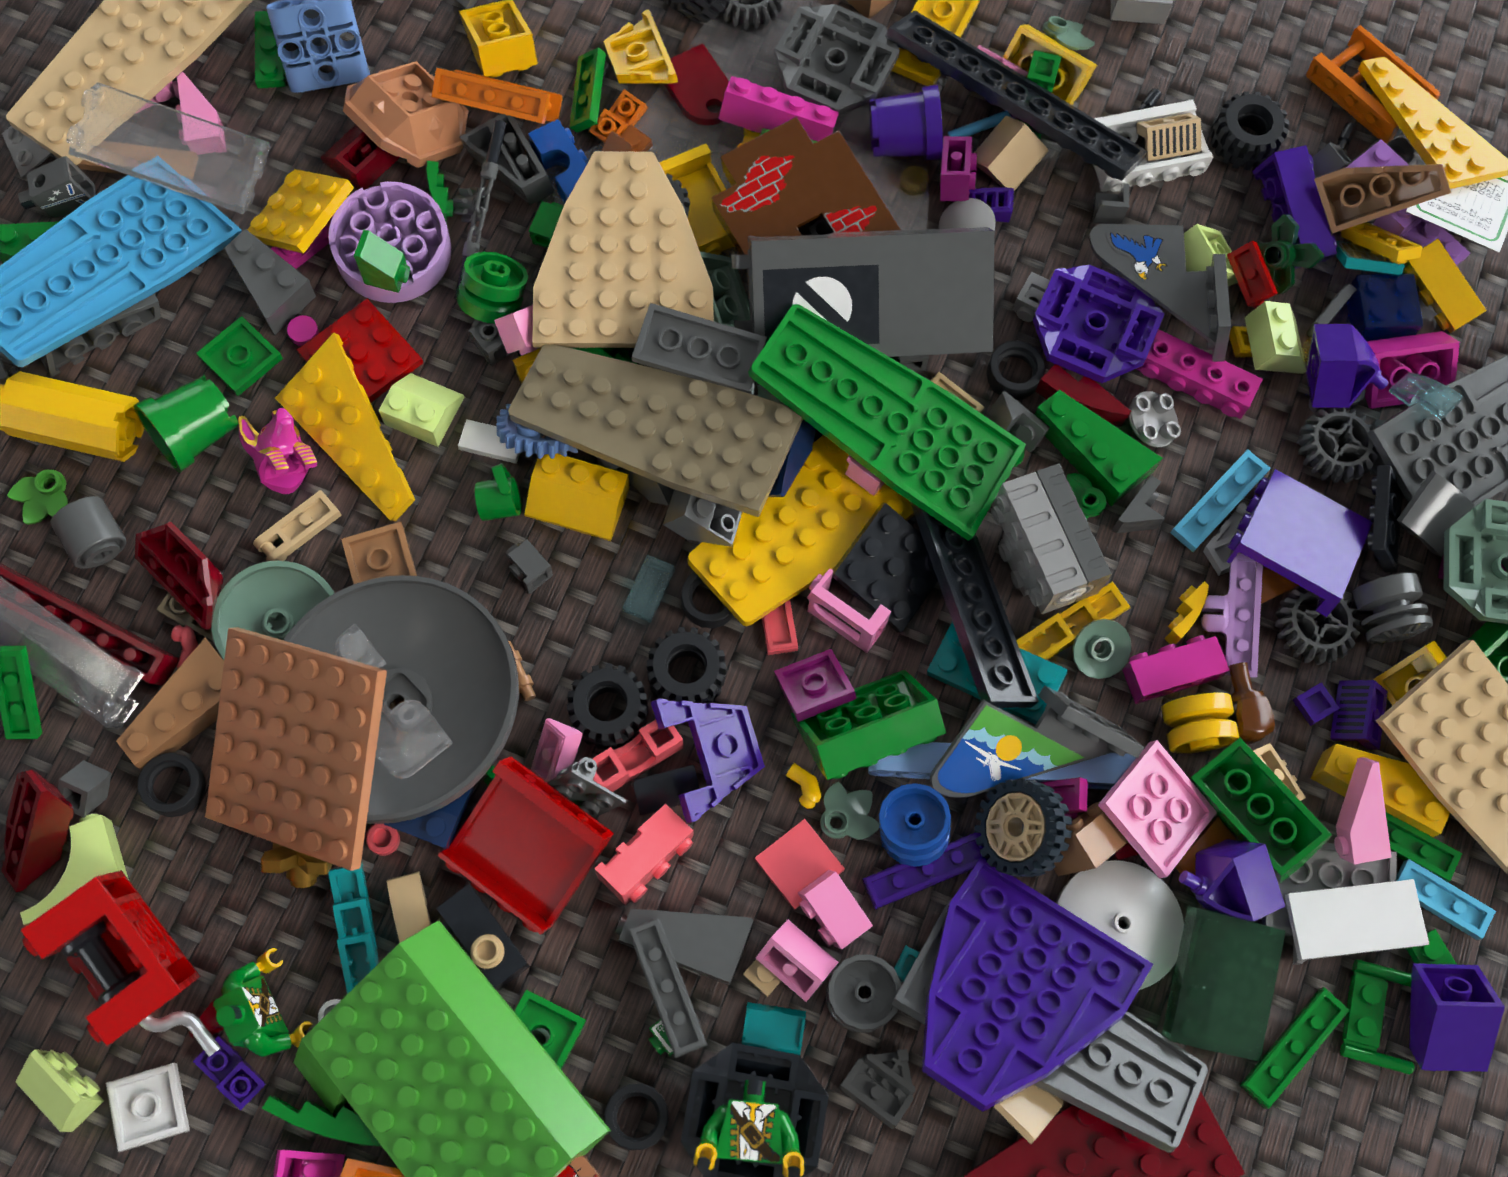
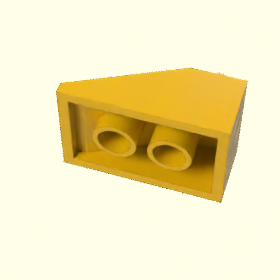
[459,0,538,77]

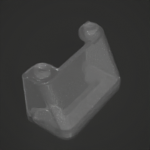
[333,623,453,779]

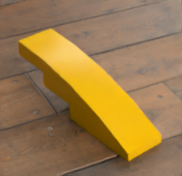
[1016,581,1131,660]

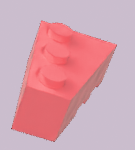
[594,804,694,906]

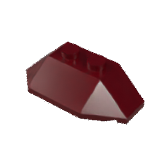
[135,522,223,630]
[1,770,73,892]

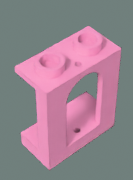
[807,568,891,653]

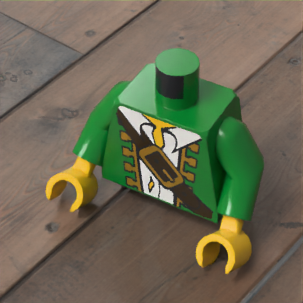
[213,948,312,1056]
[693,1080,804,1177]

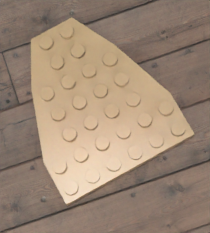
[532,151,714,348]

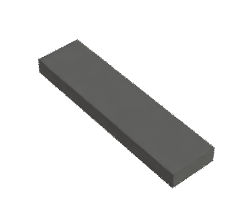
[628,917,707,1058]

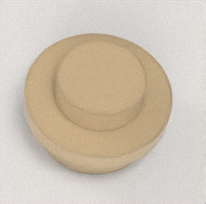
[470,934,505,969]

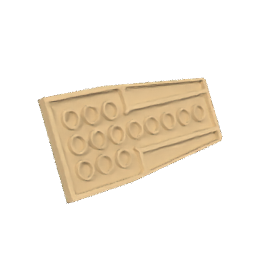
[6,0,253,165]
[1376,640,1508,875]

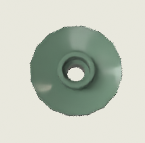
[1072,619,1131,679]

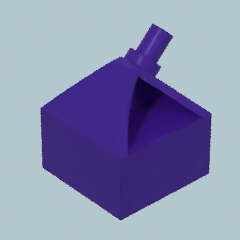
[1306,324,1388,408]
[1179,839,1286,921]

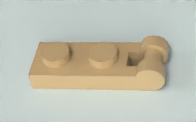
[253,490,342,561]

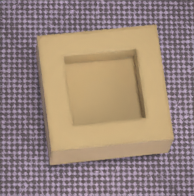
[743,959,781,997]

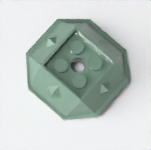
[1444,499,1508,624]

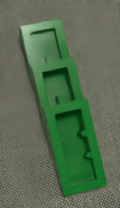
[262,1096,381,1146]

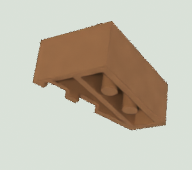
[1053,790,1128,876]

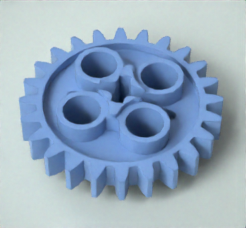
[496,404,578,459]

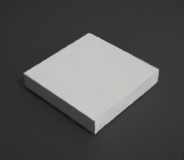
[106,1063,190,1152]

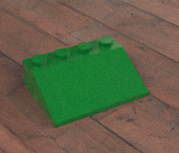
[791,670,946,780]

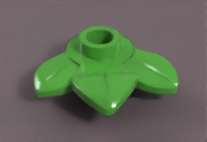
[7,470,68,525]

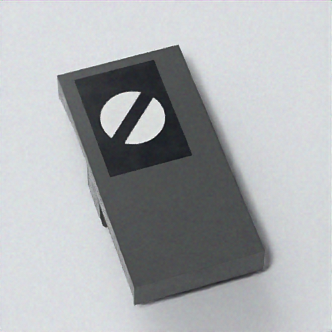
[731,227,995,357]

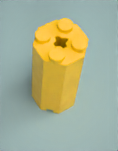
[0,371,144,462]

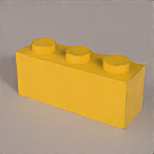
[1403,239,1487,333]

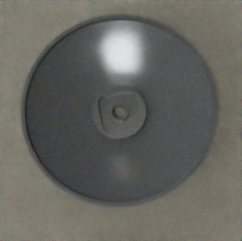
[284,575,519,824]

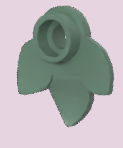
[1042,16,1095,50]
[820,782,880,840]

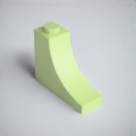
[20,814,128,926]

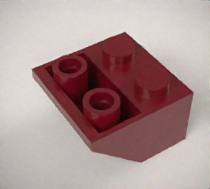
[320,125,400,190]

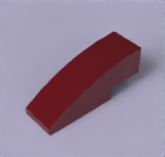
[1035,364,1132,427]

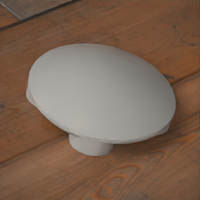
[939,198,996,231]
[1129,391,1181,447]

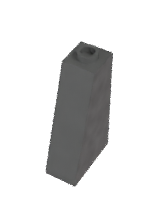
[616,909,754,986]

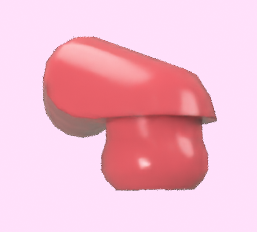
[171,625,199,668]

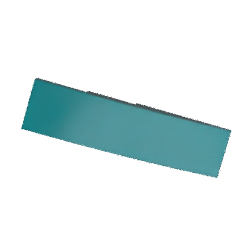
[328,863,379,994]

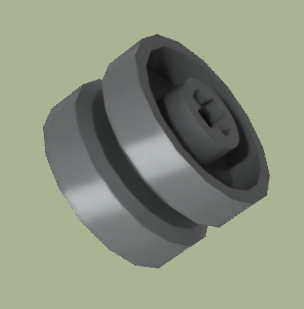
[826,955,901,1033]

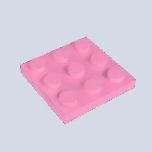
[1098,740,1217,878]

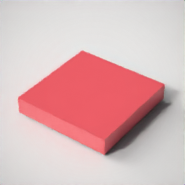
[754,819,845,910]

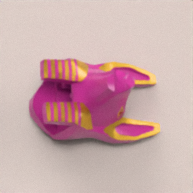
[238,408,317,494]

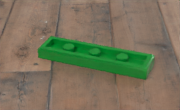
[1240,987,1349,1109]

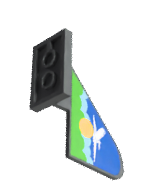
[930,685,1144,797]

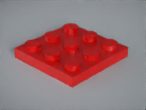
[297,298,423,403]

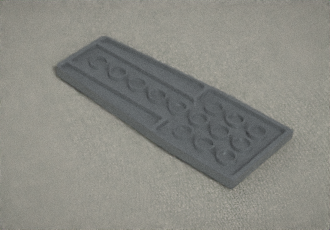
[1367,355,1508,506]
[891,900,1208,1153]

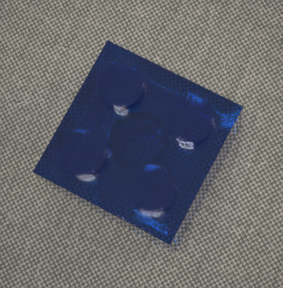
[1347,274,1424,341]

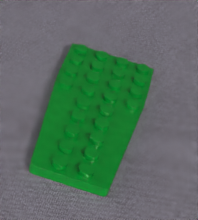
[748,304,1026,541]

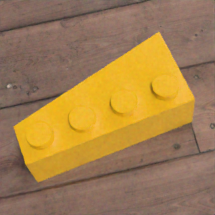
[1310,744,1450,837]

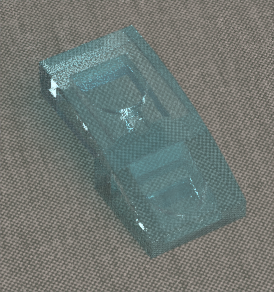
[1389,372,1463,419]

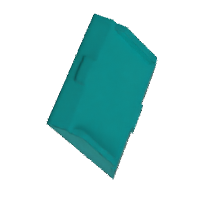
[741,1002,806,1055]

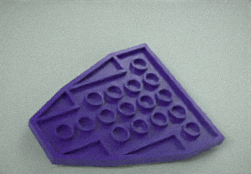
[922,857,1154,1112]

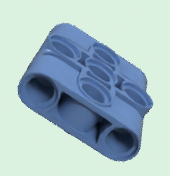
[266,0,370,93]

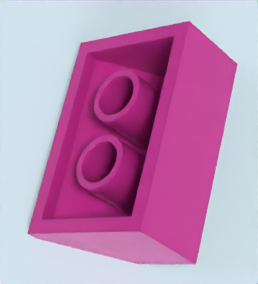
[1365,331,1460,409]

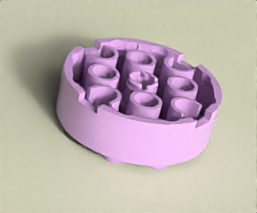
[329,182,451,303]

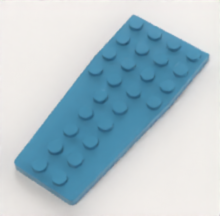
[0,157,242,367]

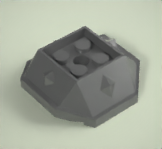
[774,4,900,116]

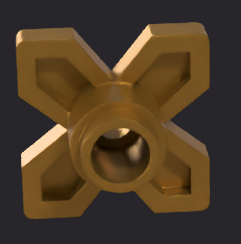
[261,842,332,888]

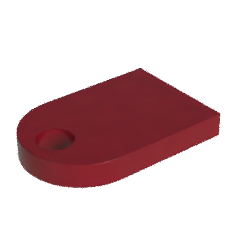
[663,43,730,126]

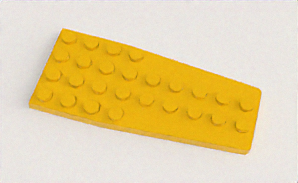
[688,435,914,626]

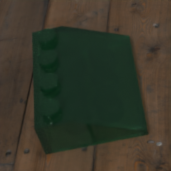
[1162,907,1286,1062]

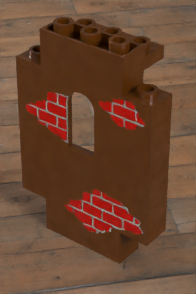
[711,116,901,255]

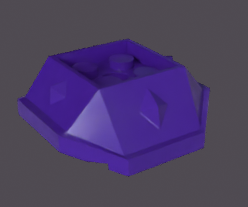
[1033,265,1165,383]

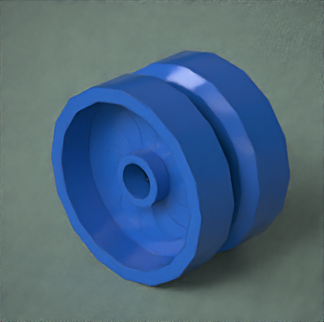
[879,783,951,867]

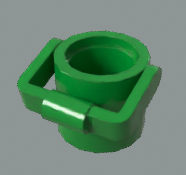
[475,463,522,521]

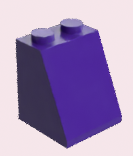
[1409,963,1505,1072]

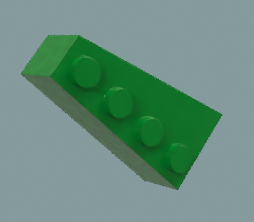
[1034,390,1163,506]

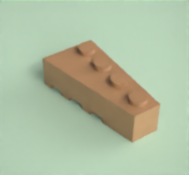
[116,638,224,770]

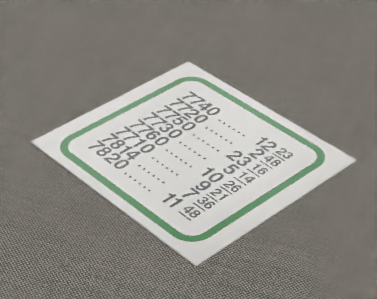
[1406,176,1508,252]

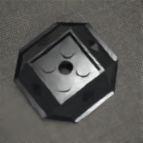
[681,1043,829,1177]

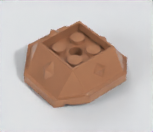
[343,61,468,168]

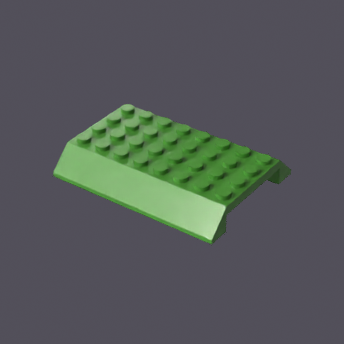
[293,921,610,1177]

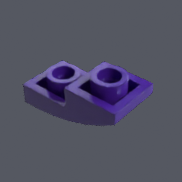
[193,1034,266,1110]

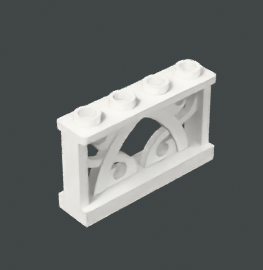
[1093,100,1213,192]

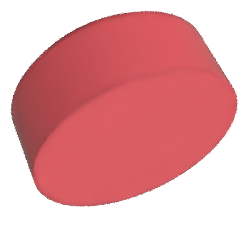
[366,824,400,856]

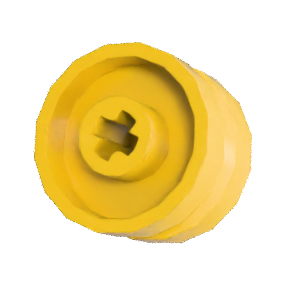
[1161,693,1240,753]

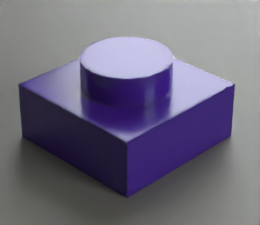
[1293,682,1340,726]

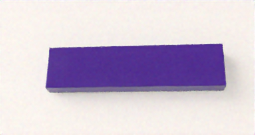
[862,832,989,910]

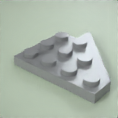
[1262,842,1397,965]

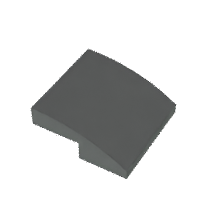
[1397,471,1475,557]

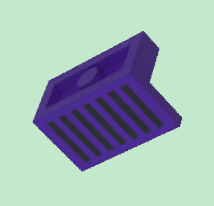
[1330,680,1388,750]

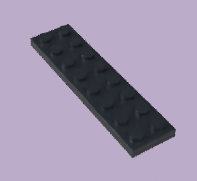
[910,502,1039,708]

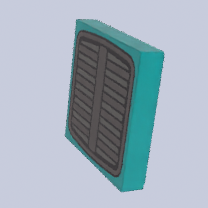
[1335,241,1405,275]

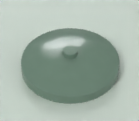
[211,560,335,660]

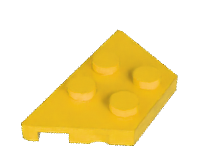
[603,9,678,83]

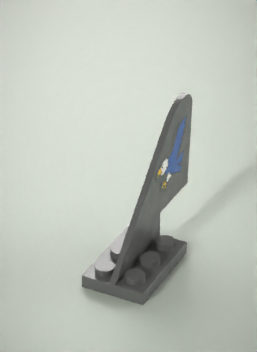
[1090,224,1231,362]

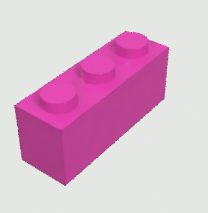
[1122,635,1230,704]

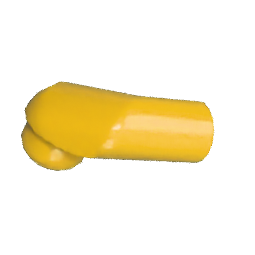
[786,763,821,809]

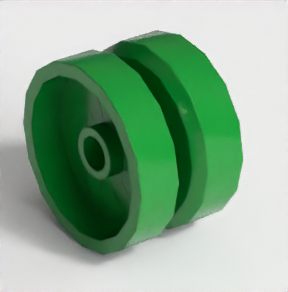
[456,252,528,324]

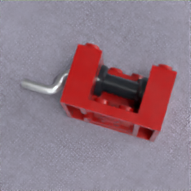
[20,870,221,1056]

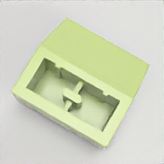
[16,1049,104,1132]

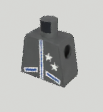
[18,156,96,217]

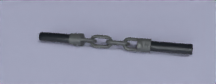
[454,120,506,300]

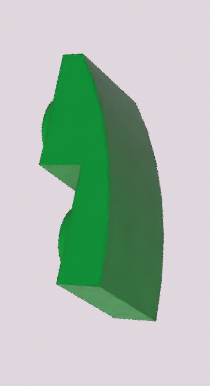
[427,161,454,225]

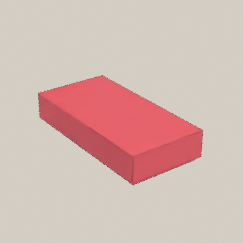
[761,600,798,655]

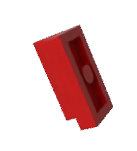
[1227,241,1278,308]

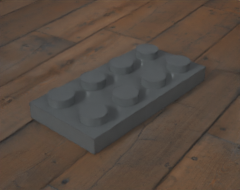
[632,303,767,394]

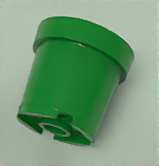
[134,375,238,473]

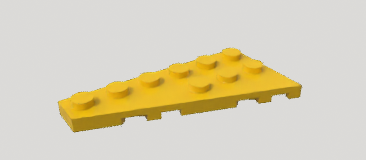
[275,333,415,522]

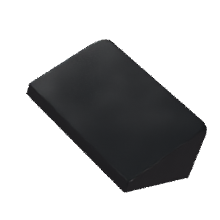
[632,765,700,816]

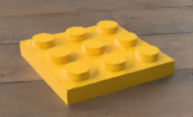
[247,169,354,254]

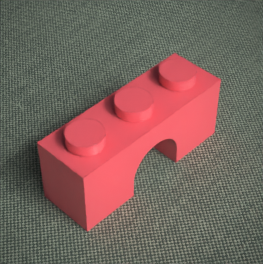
[592,720,683,792]

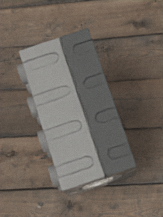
[991,463,1112,614]

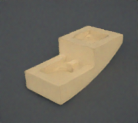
[387,872,431,943]

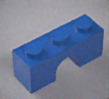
[528,119,588,204]

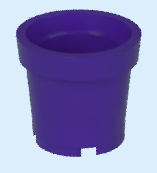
[869,84,943,160]

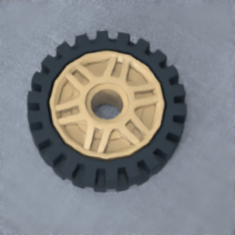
[975,779,1072,877]

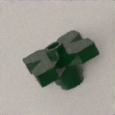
[1256,214,1324,295]

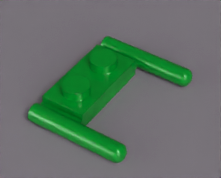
[1340,959,1415,1074]

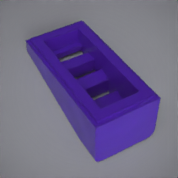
[969,187,1014,223]

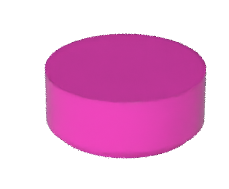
[287,315,319,346]

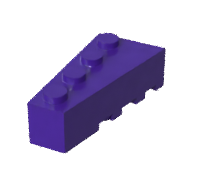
[1252,145,1337,269]

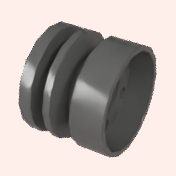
[1352,573,1433,644]

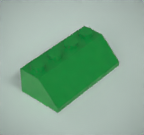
[1191,738,1332,884]

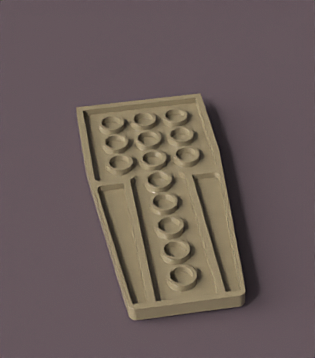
[508,344,803,517]

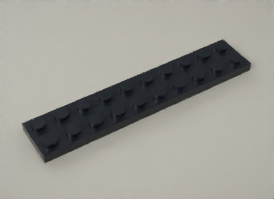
[885,10,1148,181]

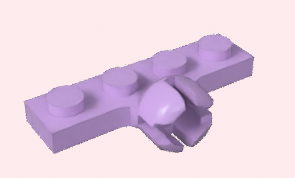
[1201,553,1263,678]

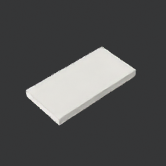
[1284,879,1429,961]

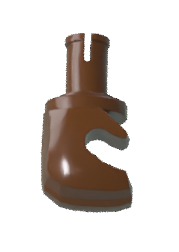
[1228,662,1275,745]

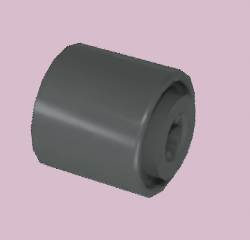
[50,496,127,569]

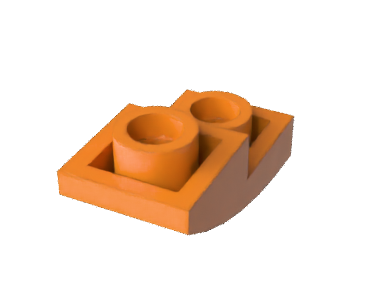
[589,89,648,143]

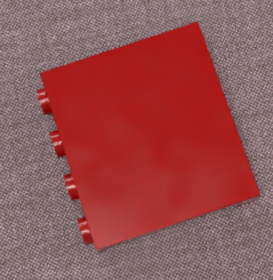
[438,756,614,935]

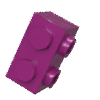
[940,136,977,202]

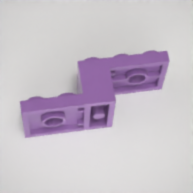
[1346,139,1471,267]

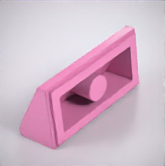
[530,718,583,783]

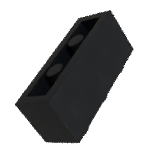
[437,884,530,991]

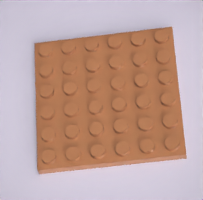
[205,627,387,871]

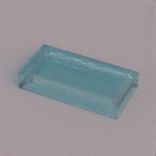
[622,555,676,623]

